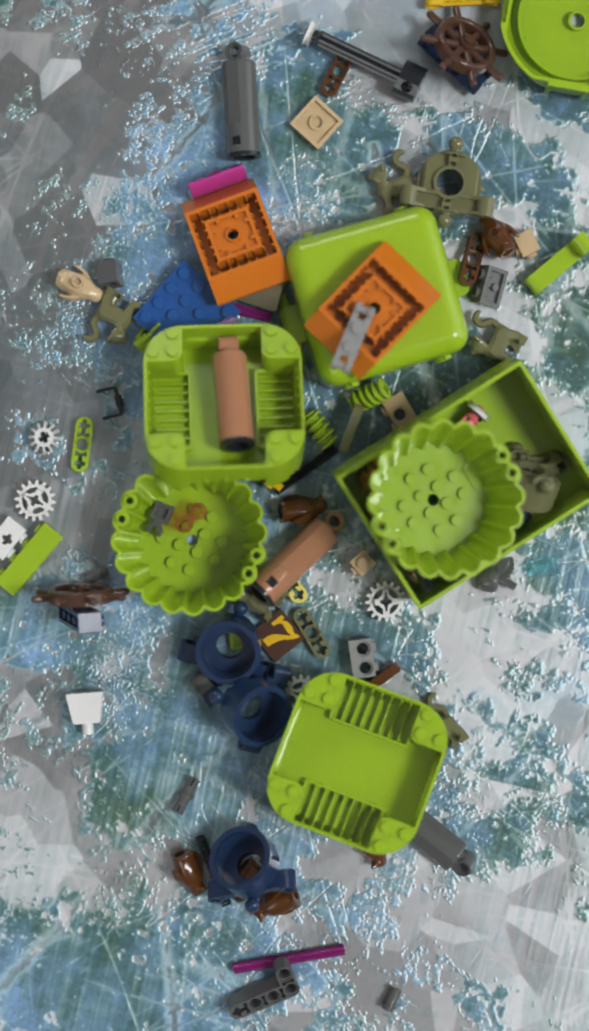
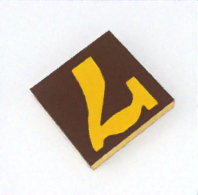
[257,609,305,662]

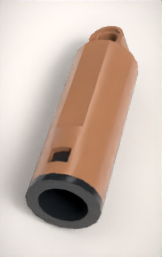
[212,336,255,453]
[247,512,344,607]

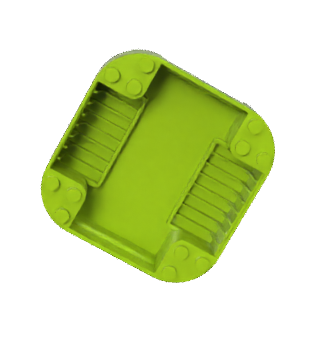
[143,323,305,489]
[267,672,448,855]

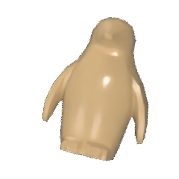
[55,265,104,302]

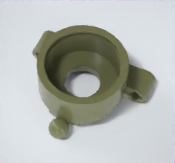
[399,136,496,228]
[509,442,570,513]

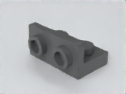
[470,265,508,309]

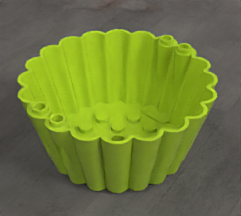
[367,419,526,580]
[110,473,268,616]

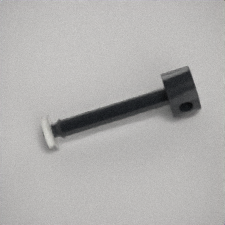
[302,19,428,103]

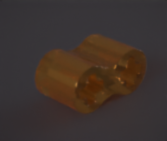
[175,503,208,533]

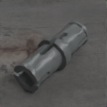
[172,775,200,815]

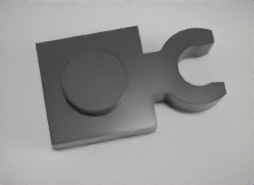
[147,500,175,537]

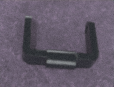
[96,386,124,420]

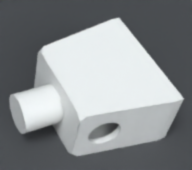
[66,690,104,735]

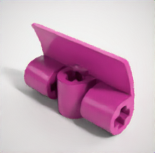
[188,163,247,199]

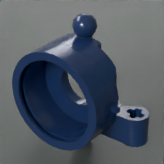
[177,601,270,686]
[209,663,293,754]
[207,823,297,913]

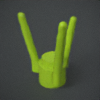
[133,323,161,353]

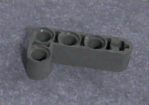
[227,957,300,1019]

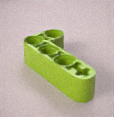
[524,231,589,296]

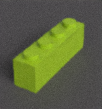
[0,522,65,596]

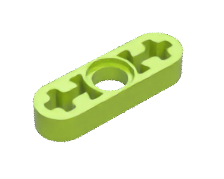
[71,417,94,472]

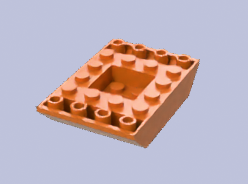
[181,178,290,307]
[303,240,442,380]

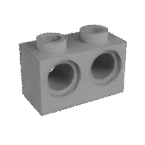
[347,637,379,679]

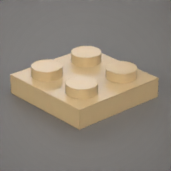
[290,95,344,150]

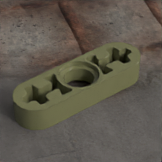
[338,403,365,454]
[293,608,330,658]

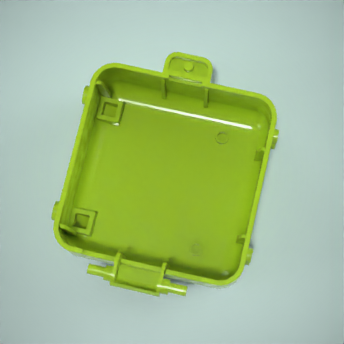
[278,206,470,391]

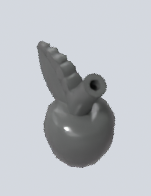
[476,557,518,592]

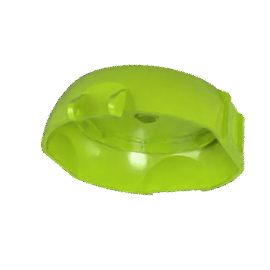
[500,0,589,100]

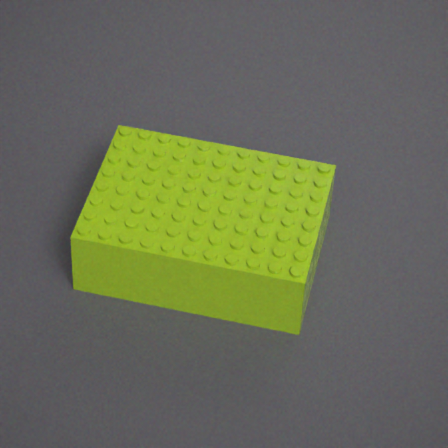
[330,357,589,610]

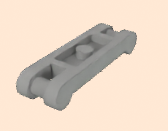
[330,301,376,375]

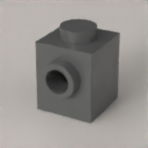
[97,258,124,290]

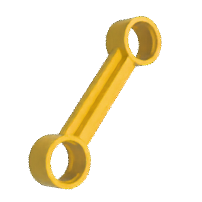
[424,0,501,9]

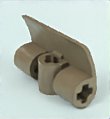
[237,281,289,312]

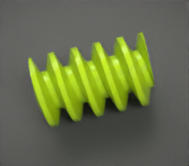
[348,378,391,411]
[305,409,339,452]

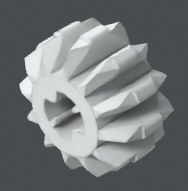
[28,421,62,454]

